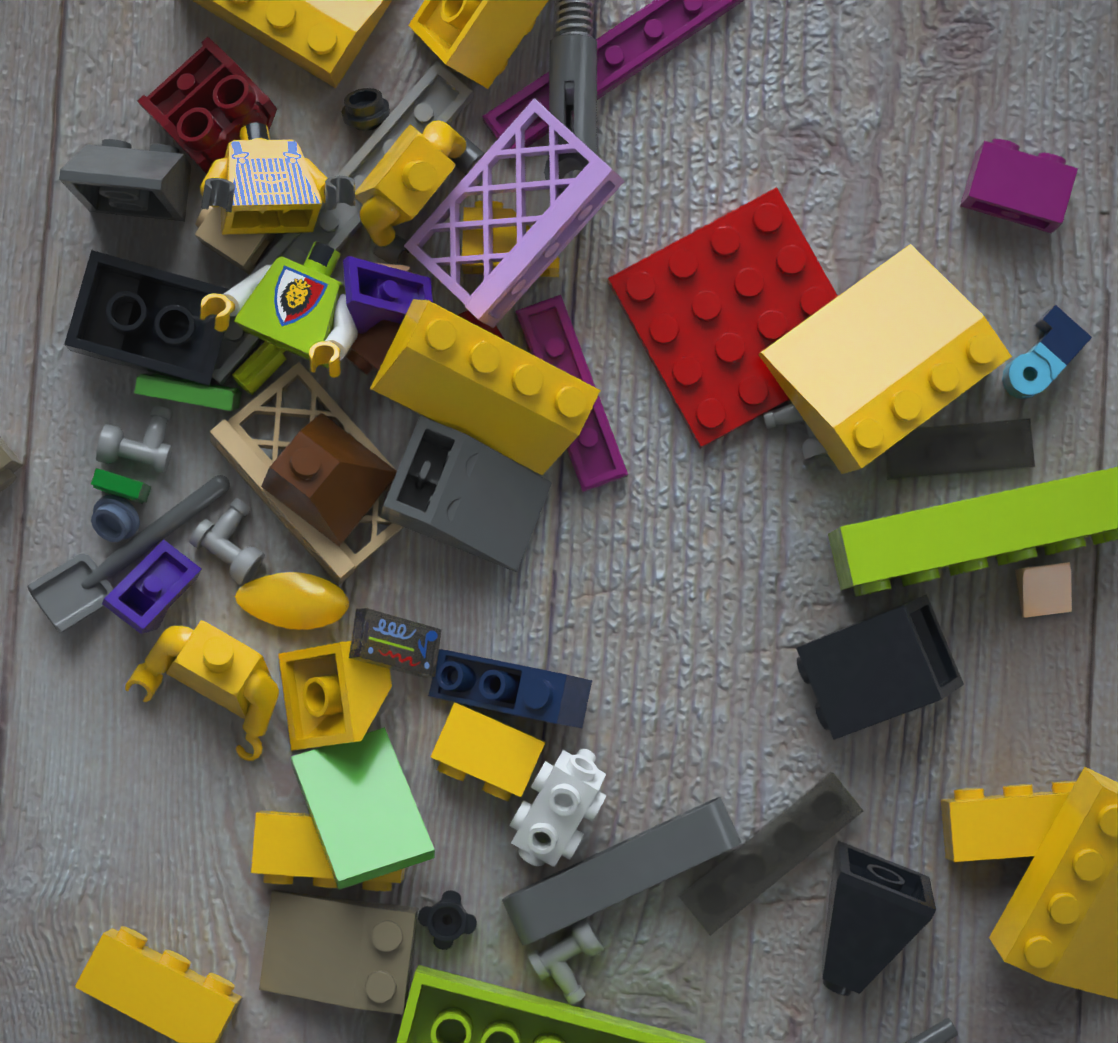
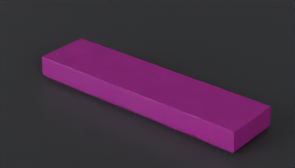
[516,294,628,493]

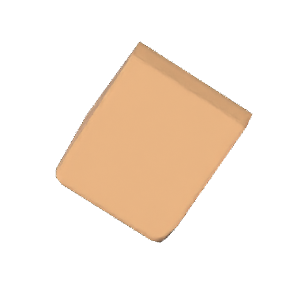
[1015,562,1072,618]

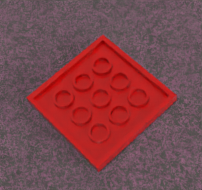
[607,187,838,449]

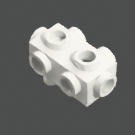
[509,749,606,867]

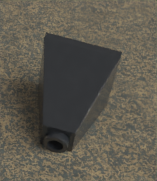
[822,841,936,996]

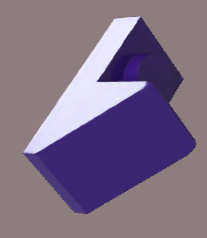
[343,256,433,334]
[102,539,202,634]

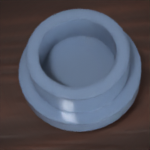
[91,495,140,542]

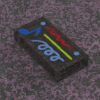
[349,608,442,678]

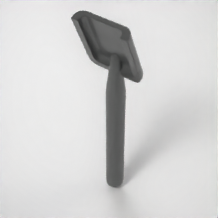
[27,475,230,633]

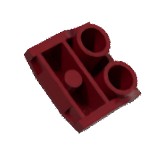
[137,36,277,174]

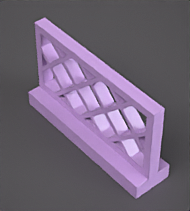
[404,98,625,328]

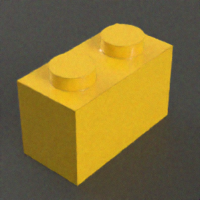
[430,702,545,802]

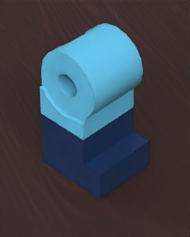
[1002,305,1092,399]

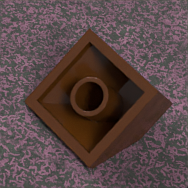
[261,413,397,547]

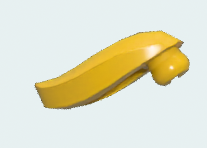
[235,572,349,630]

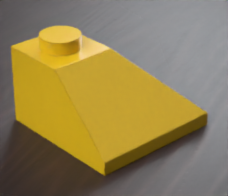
[278,637,392,751]

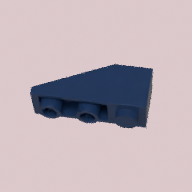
[428,648,592,728]

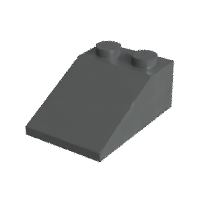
[59,139,191,222]

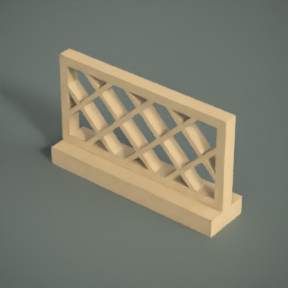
[210,362,404,586]

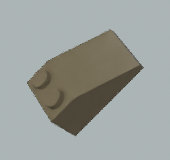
[259,890,419,1014]

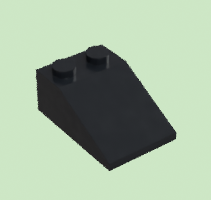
[64,250,229,386]

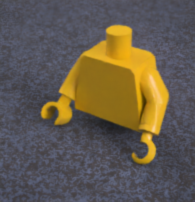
[125,620,279,761]

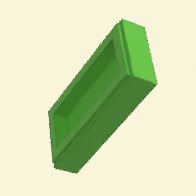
[134,372,242,411]

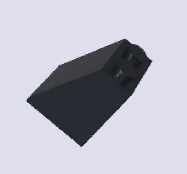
[796,594,964,740]

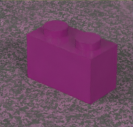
[960,139,1078,234]

